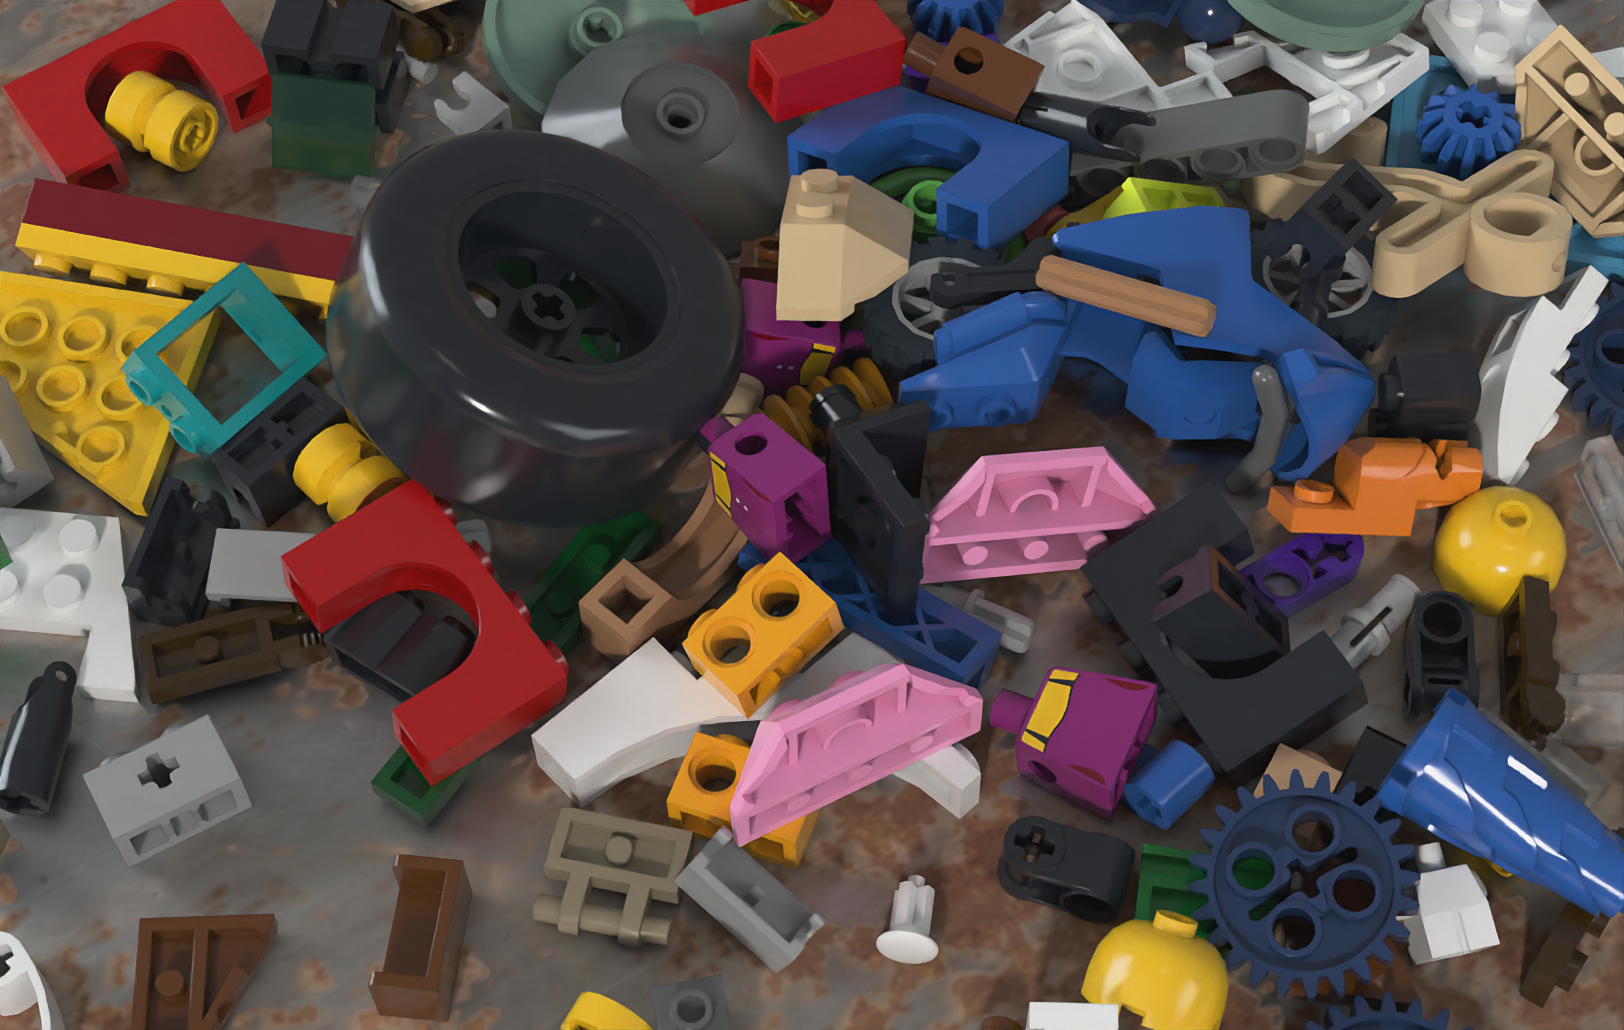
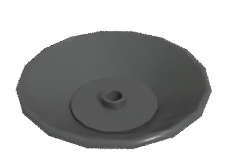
[541,32,803,258]

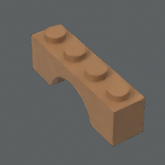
[579,477,750,666]

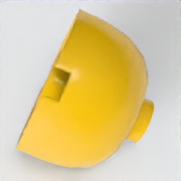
[1432,485,1567,617]
[1081,910,1229,1030]

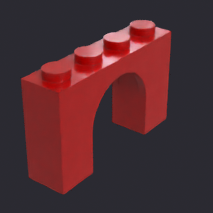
[2,0,279,193]
[683,0,907,123]
[281,479,570,787]

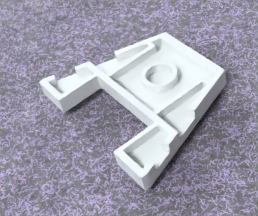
[1003,0,1233,112]
[1421,0,1624,94]
[1184,30,1429,155]
[0,507,141,703]

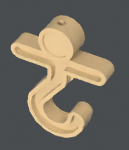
[1239,116,1573,298]

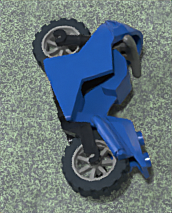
[862,206,1399,493]

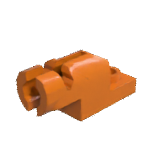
[1267,437,1483,536]

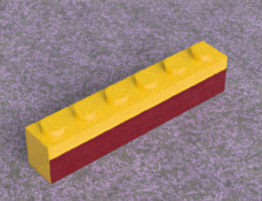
[15,178,354,326]

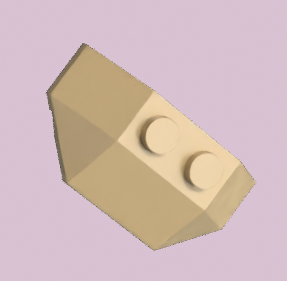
[1515,24,1624,239]
[776,169,914,321]

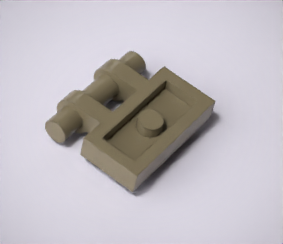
[533,806,695,948]

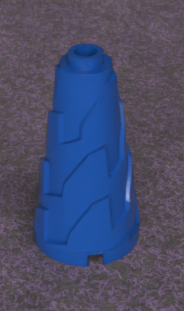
[1372,687,1624,918]

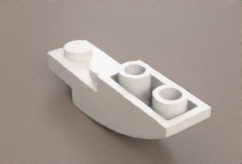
[1467,265,1609,490]

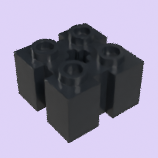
[261,0,410,134]

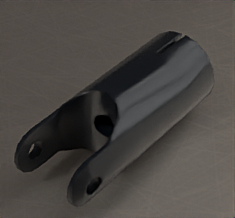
[1020,91,1157,164]
[0,661,77,816]

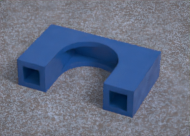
[787,85,1069,251]

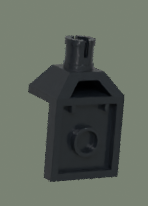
[808,384,931,618]

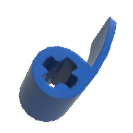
[1120,740,1215,830]

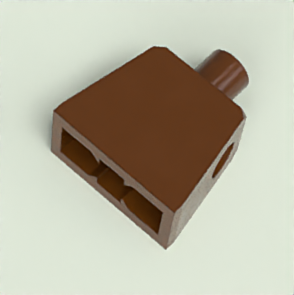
[903,27,1045,125]

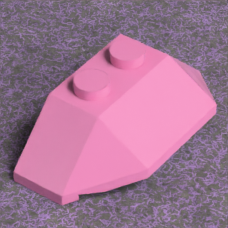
[919,446,1161,584]
[730,663,983,847]

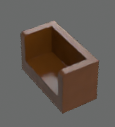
[368,854,473,1022]

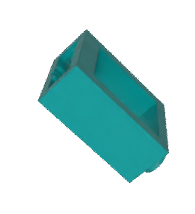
[120,261,328,462]

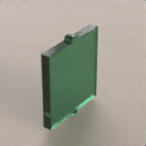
[266,71,380,180]

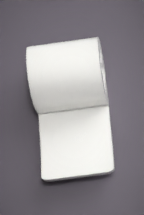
[0,931,65,1030]

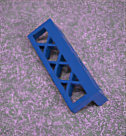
[737,538,1003,691]

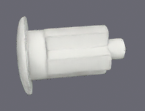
[876,875,939,964]

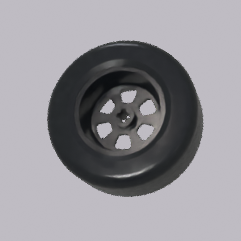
[326,129,747,529]

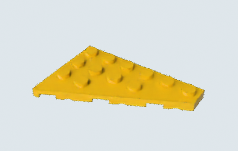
[0,271,222,517]

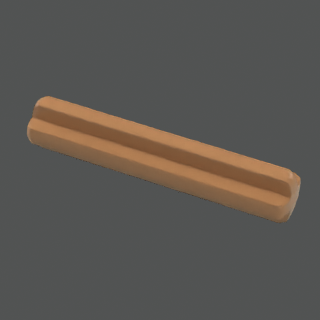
[1035,255,1217,337]

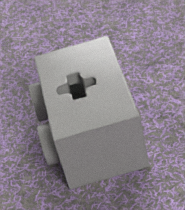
[83,714,253,868]

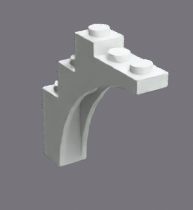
[531,631,981,819]

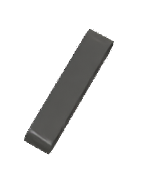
[1056,89,1310,208]

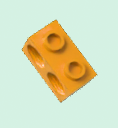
[682,552,844,719]
[666,731,821,870]

